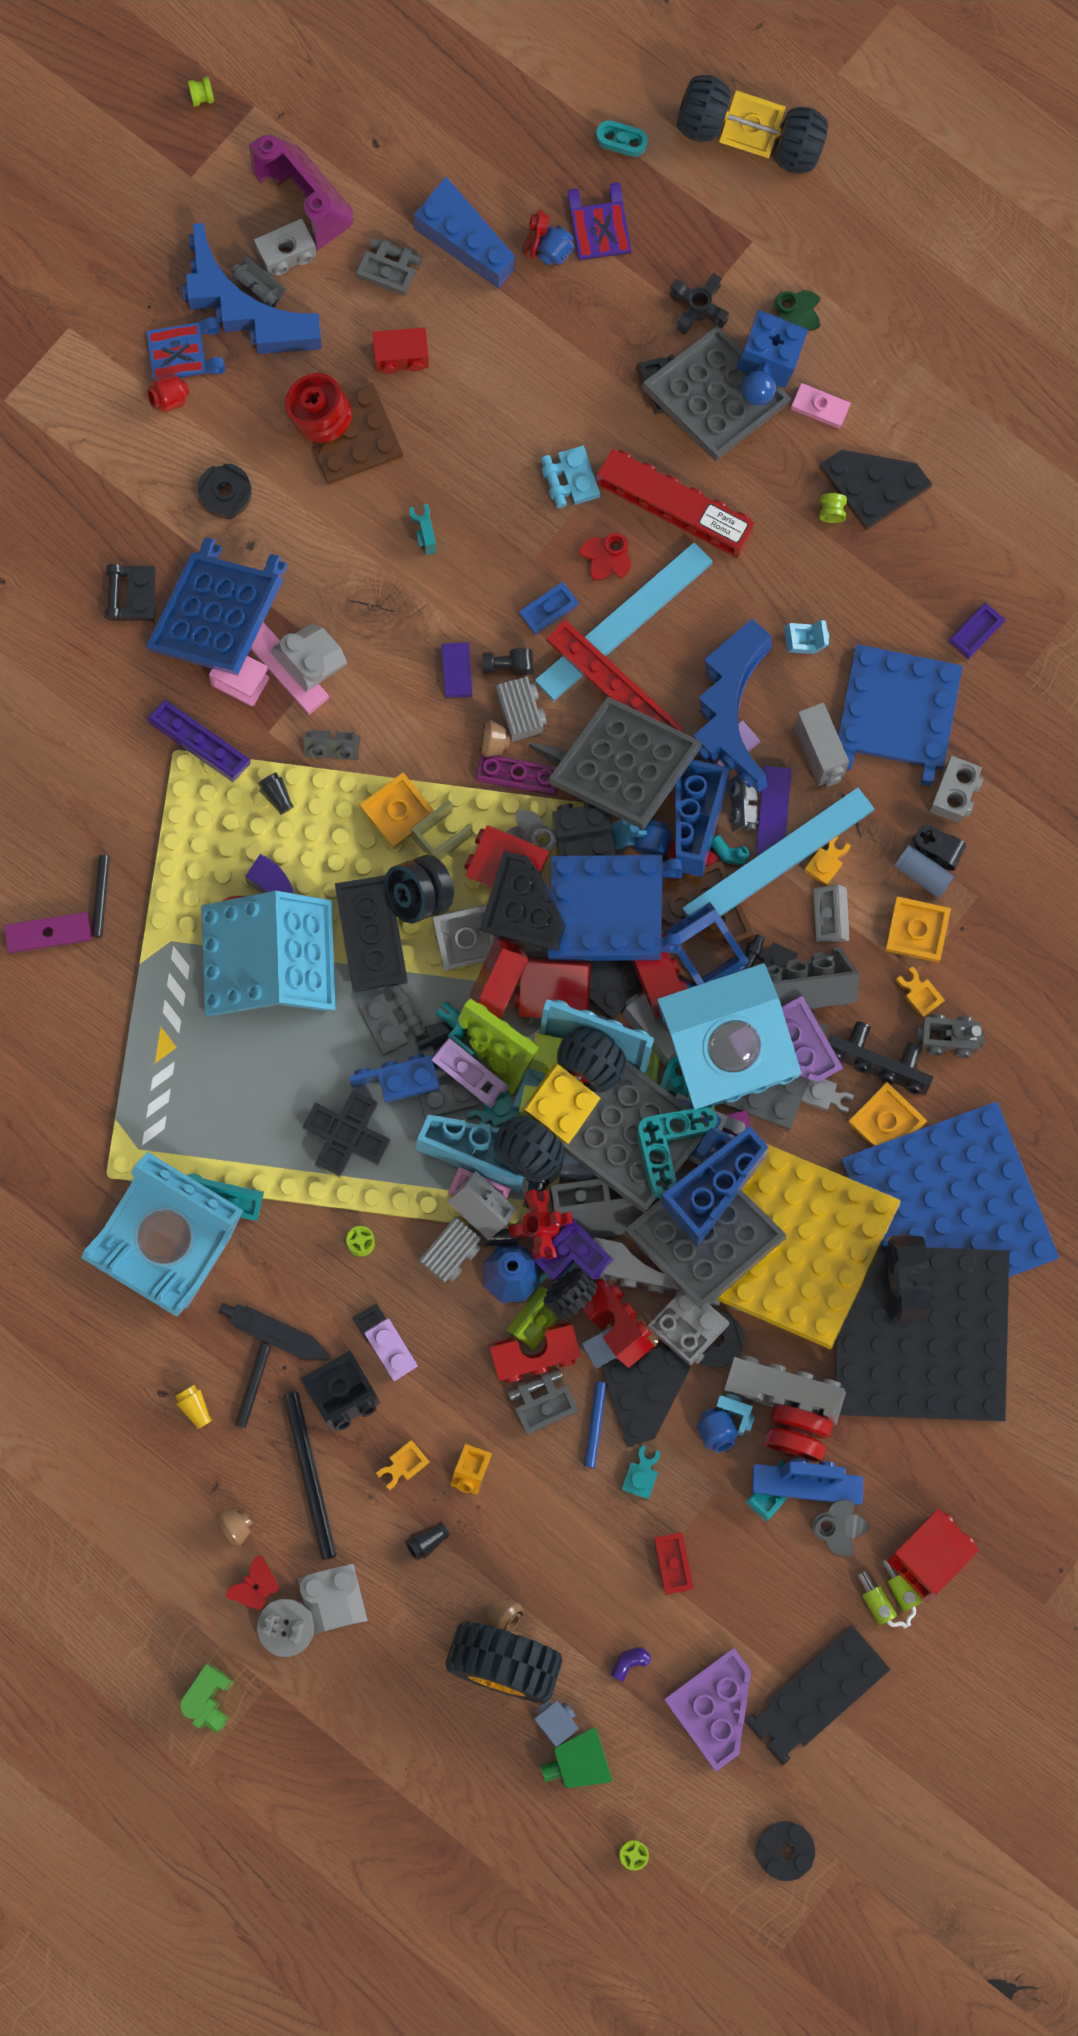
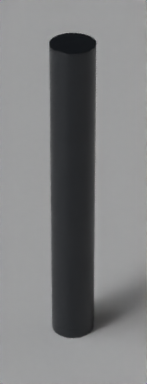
[91,855,110,938]
[235,1343,271,1428]

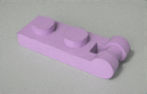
[431,1038,509,1109]

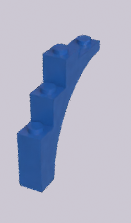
[182,223,322,354]
[693,619,773,793]

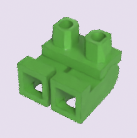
[180,1664,235,1733]

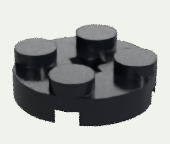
[198,464,252,519]
[699,1311,744,1369]
[756,1821,815,1881]

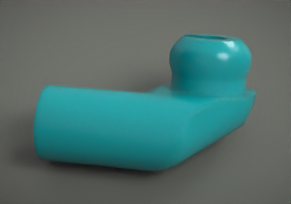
[711,835,750,865]

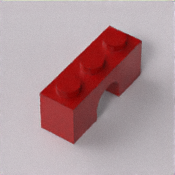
[581,1278,654,1368]
[488,1321,581,1383]

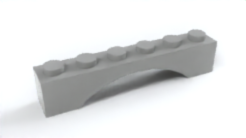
[587,1238,741,1311]

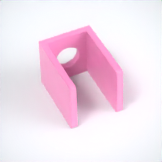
[209,656,269,706]

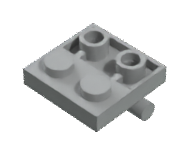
[648,1290,729,1366]

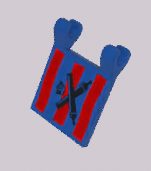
[147,317,225,379]

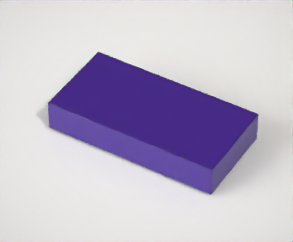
[948,602,1005,660]
[442,642,472,699]

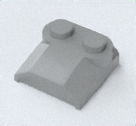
[271,623,347,692]
[432,905,495,971]
[297,1564,368,1635]

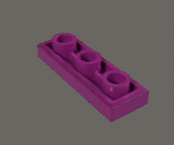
[475,753,557,796]
[4,912,92,954]

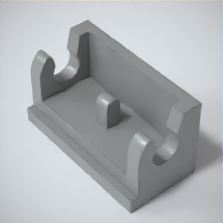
[447,1171,516,1240]

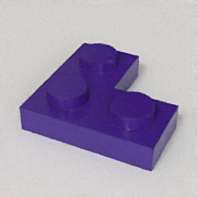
[534,1219,614,1281]

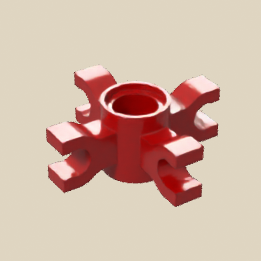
[509,1190,572,1260]

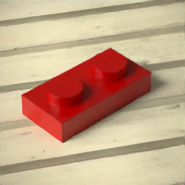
[654,1532,694,1595]

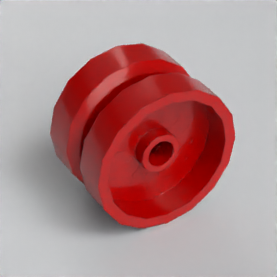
[285,373,353,443]
[763,1404,834,1462]

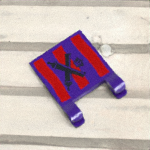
[568,182,631,261]

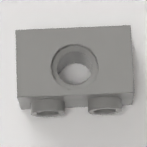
[254,219,316,276]

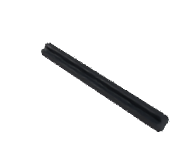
[284,1391,337,1560]

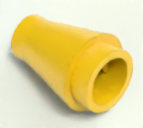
[175,1385,212,1429]

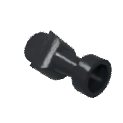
[483,648,534,676]

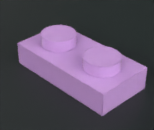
[363,1317,418,1381]

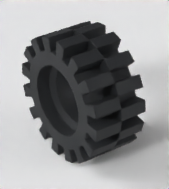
[543,1268,597,1320]

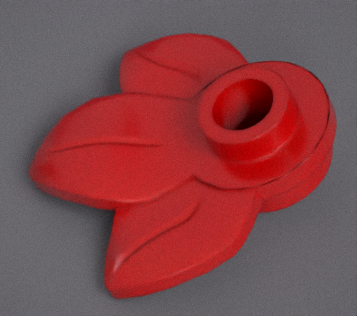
[522,209,549,260]
[579,533,631,580]

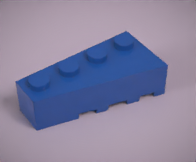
[414,177,515,289]
[675,760,729,877]
[661,1126,768,1247]

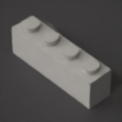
[725,1355,846,1426]

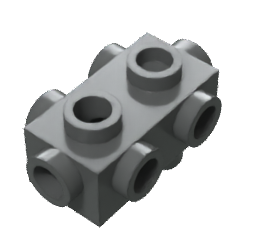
[916,1014,985,1058]

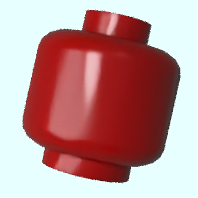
[147,374,189,413]

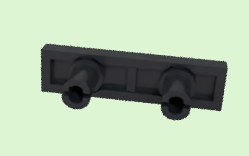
[828,1021,934,1096]

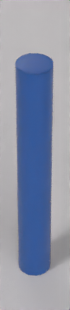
[584,1382,607,1468]

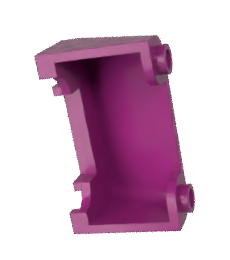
[249,135,353,251]

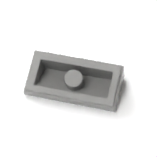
[813,884,850,943]

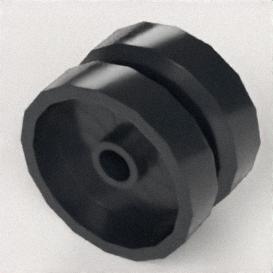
[384,854,454,924]

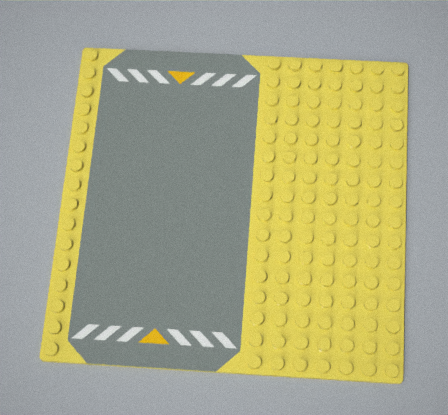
[107,750,584,1229]

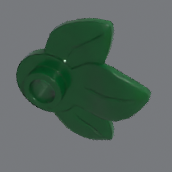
[774,290,821,331]

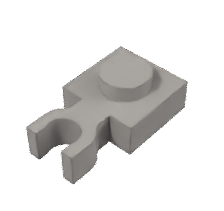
[801,1079,854,1114]

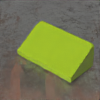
[507,1286,558,1351]

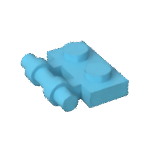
[540,445,600,508]

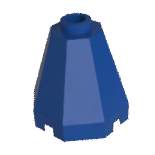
[483,1245,540,1303]

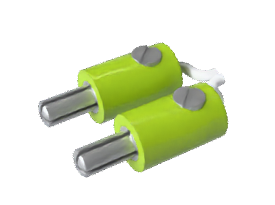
[858,1558,922,1629]

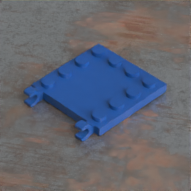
[146,537,287,676]
[838,644,963,787]
[548,855,682,961]

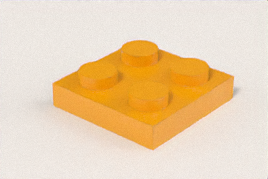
[359,772,434,849]
[885,896,951,963]
[848,1082,927,1147]

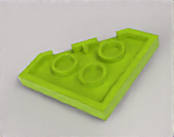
[458,998,539,1096]

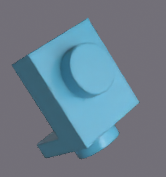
[784,620,829,654]
[715,1393,755,1436]

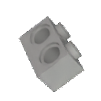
[929,756,984,824]

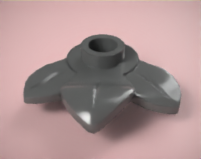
[507,810,556,850]
[812,1499,870,1556]

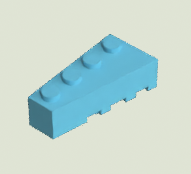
[415,1115,525,1193]

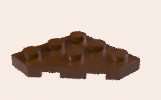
[318,383,403,485]
[662,861,754,948]

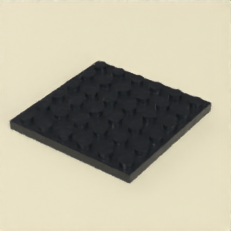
[835,1246,1010,1421]

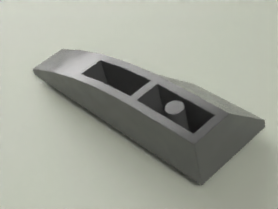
[550,1168,695,1239]

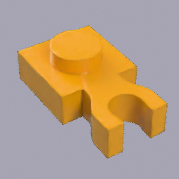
[804,837,851,886]
[895,966,945,1019]
[376,1440,430,1491]

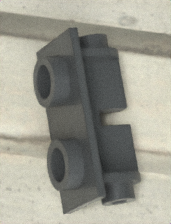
[231,255,287,308]
[304,729,360,760]
[728,774,759,832]

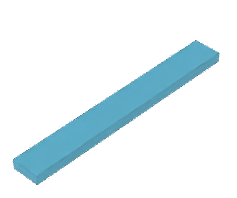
[535,542,713,702]
[681,788,874,917]

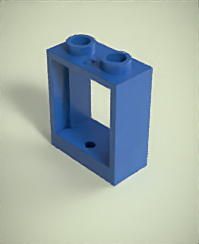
[664,902,749,985]

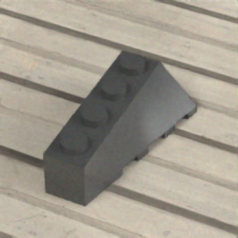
[766,946,859,1009]

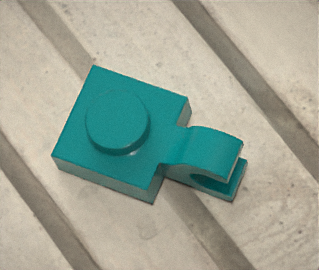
[409,504,436,555]

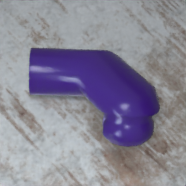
[610,1647,651,1682]

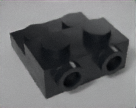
[552,802,616,856]
[301,1350,381,1432]

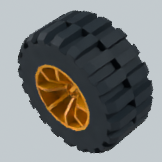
[445,1621,563,1703]

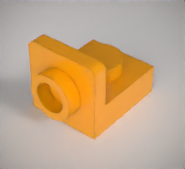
[451,1444,492,1495]

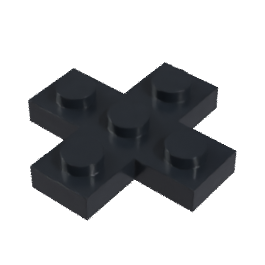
[302,1090,391,1178]

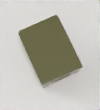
[411,800,472,860]

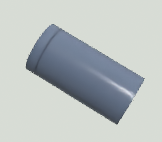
[894,845,955,899]

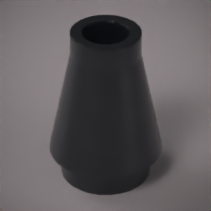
[258,772,294,815]
[405,1522,450,1561]

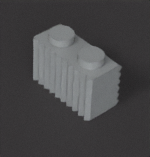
[496,677,547,742]
[418,1217,481,1284]

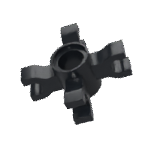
[669,273,729,335]

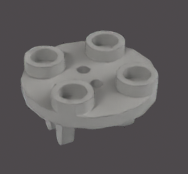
[257,1599,314,1657]

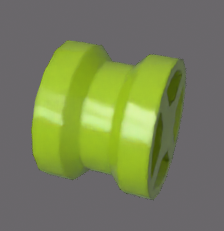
[188,76,214,107]
[819,493,847,523]
[346,1226,375,1257]
[619,1840,649,1871]

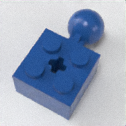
[736,310,808,406]

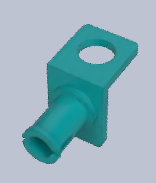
[436,1001,479,1061]

